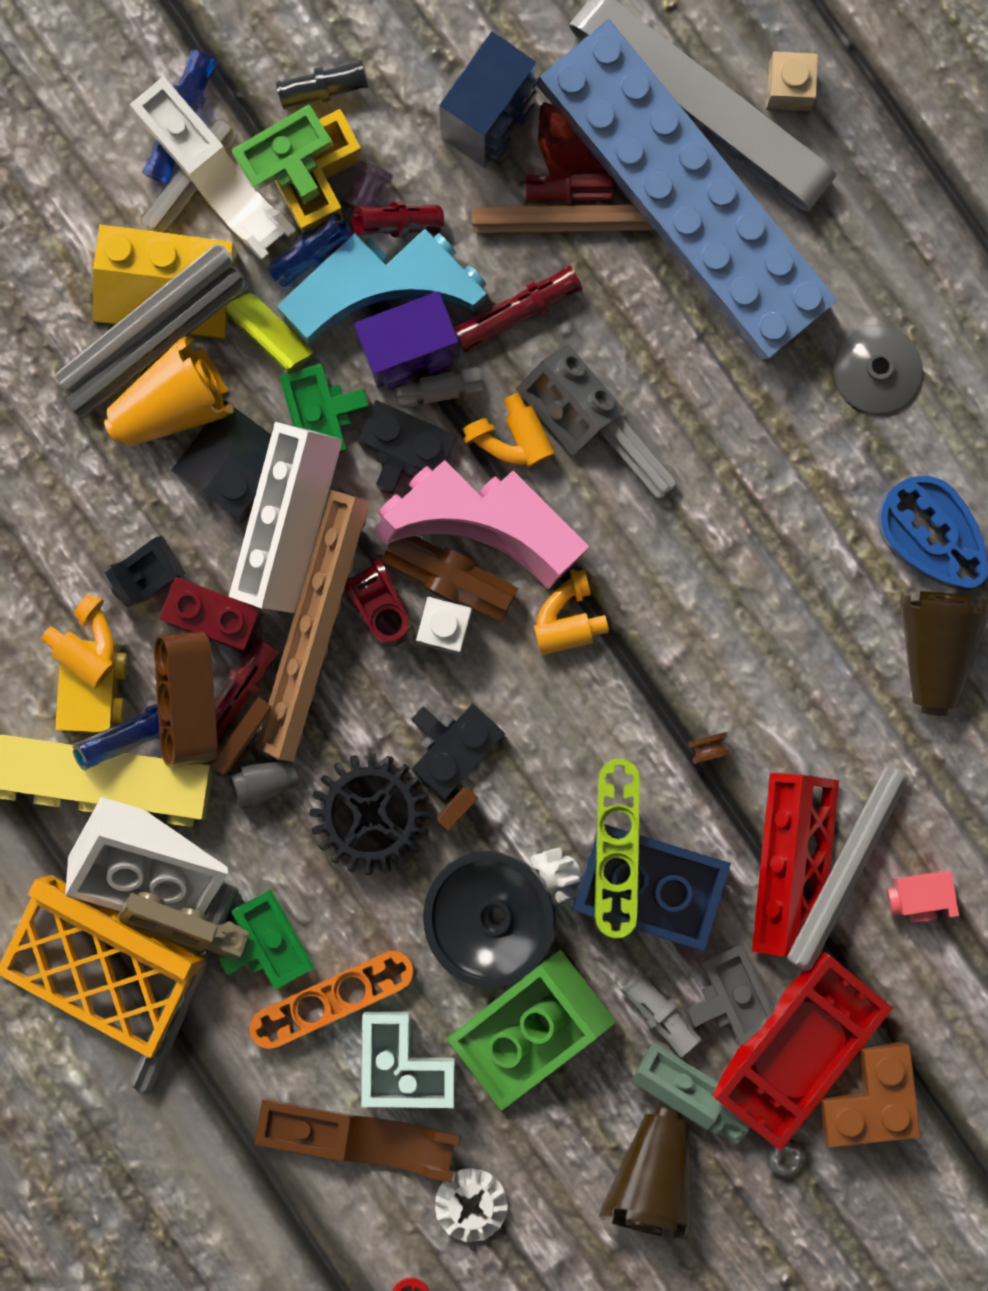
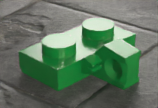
[279,363,371,453]
[219,889,315,990]

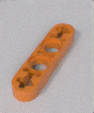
[249,950,414,1049]

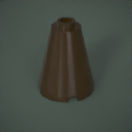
[900,591,988,716]
[599,1107,690,1239]

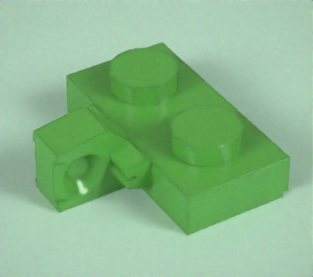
[231,104,333,204]

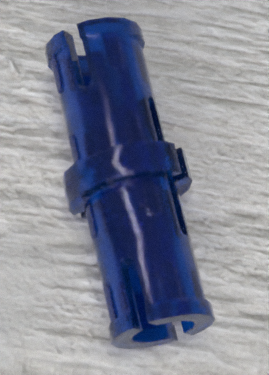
[268,213,352,287]

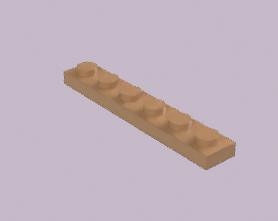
[256,490,370,762]

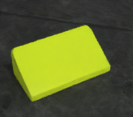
[226,293,313,373]

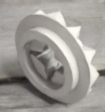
[435,1168,507,1243]

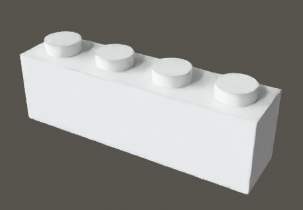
[229,422,343,613]

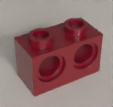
[159,577,264,653]

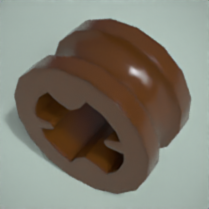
[688,732,732,764]

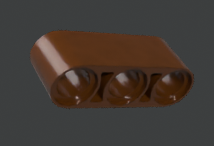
[154,632,217,767]

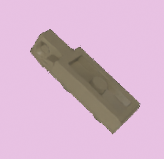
[118,892,249,961]

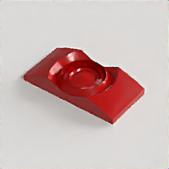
[712,952,893,1151]

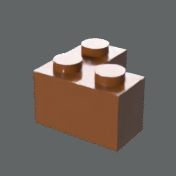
[819,1042,920,1147]

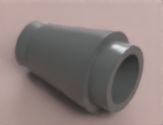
[229,761,299,809]

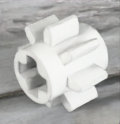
[530,848,581,905]

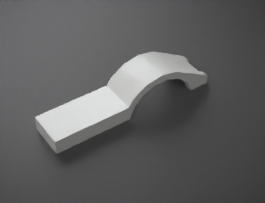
[129,76,296,260]

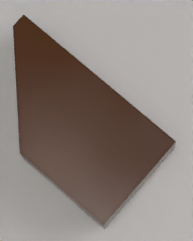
[210,697,272,776]

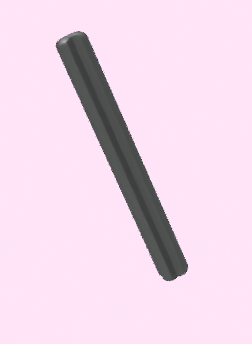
[68,266,248,418]
[130,881,239,1094]

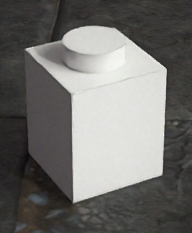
[416,597,472,655]

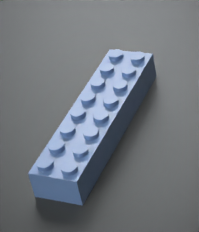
[537,19,838,360]

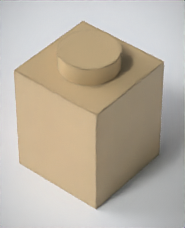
[766,51,818,111]

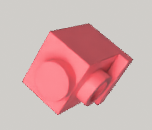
[886,871,959,922]

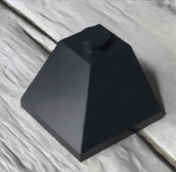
[171,400,271,524]

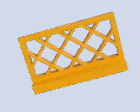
[0,875,205,1058]

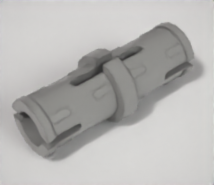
[620,971,702,1058]

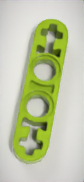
[595,758,640,938]

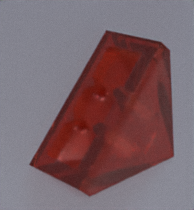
[537,102,608,174]

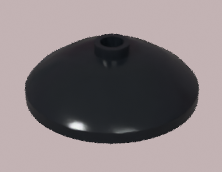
[423,851,556,988]

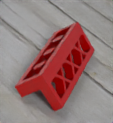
[752,773,839,959]

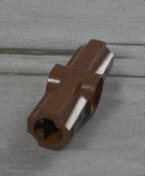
[381,536,518,623]

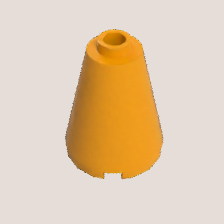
[104,336,234,447]

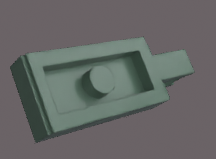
[631,1043,750,1144]

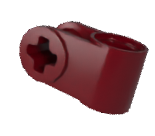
[345,557,411,647]

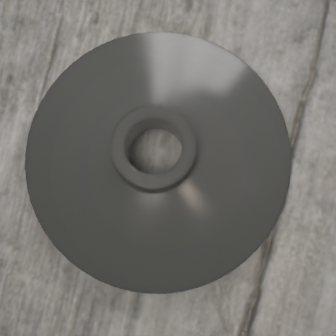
[833,325,922,414]

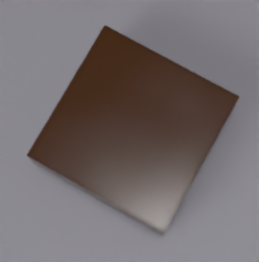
[436,787,479,831]

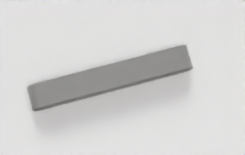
[568,0,837,212]

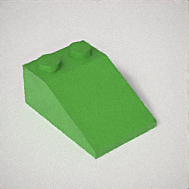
[447,950,616,1111]

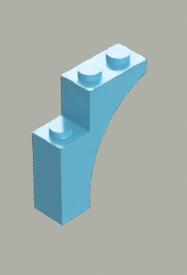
[277,229,487,346]

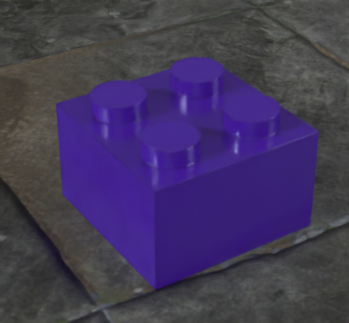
[354,291,460,390]

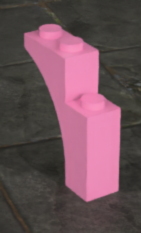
[374,460,589,589]

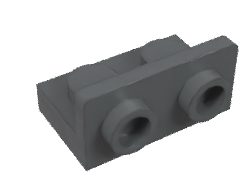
[516,345,624,456]

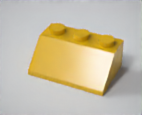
[93,224,238,339]

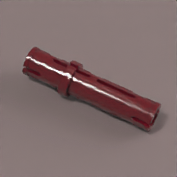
[453,265,583,353]
[203,637,280,765]

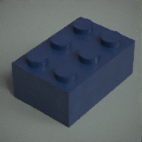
[439,31,539,168]
[572,824,731,951]

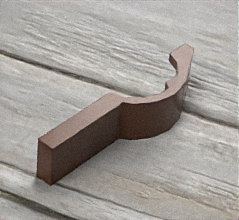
[254,1099,461,1182]

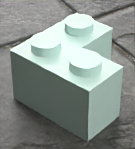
[361,1012,455,1108]

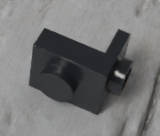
[104,536,186,607]

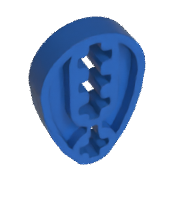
[878,476,988,590]

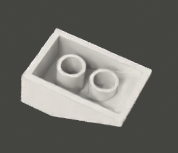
[65,797,228,914]

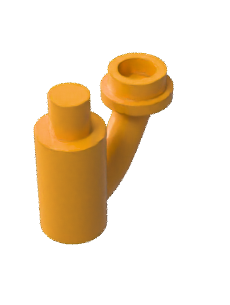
[462,393,556,467]
[534,568,609,656]
[41,594,115,689]

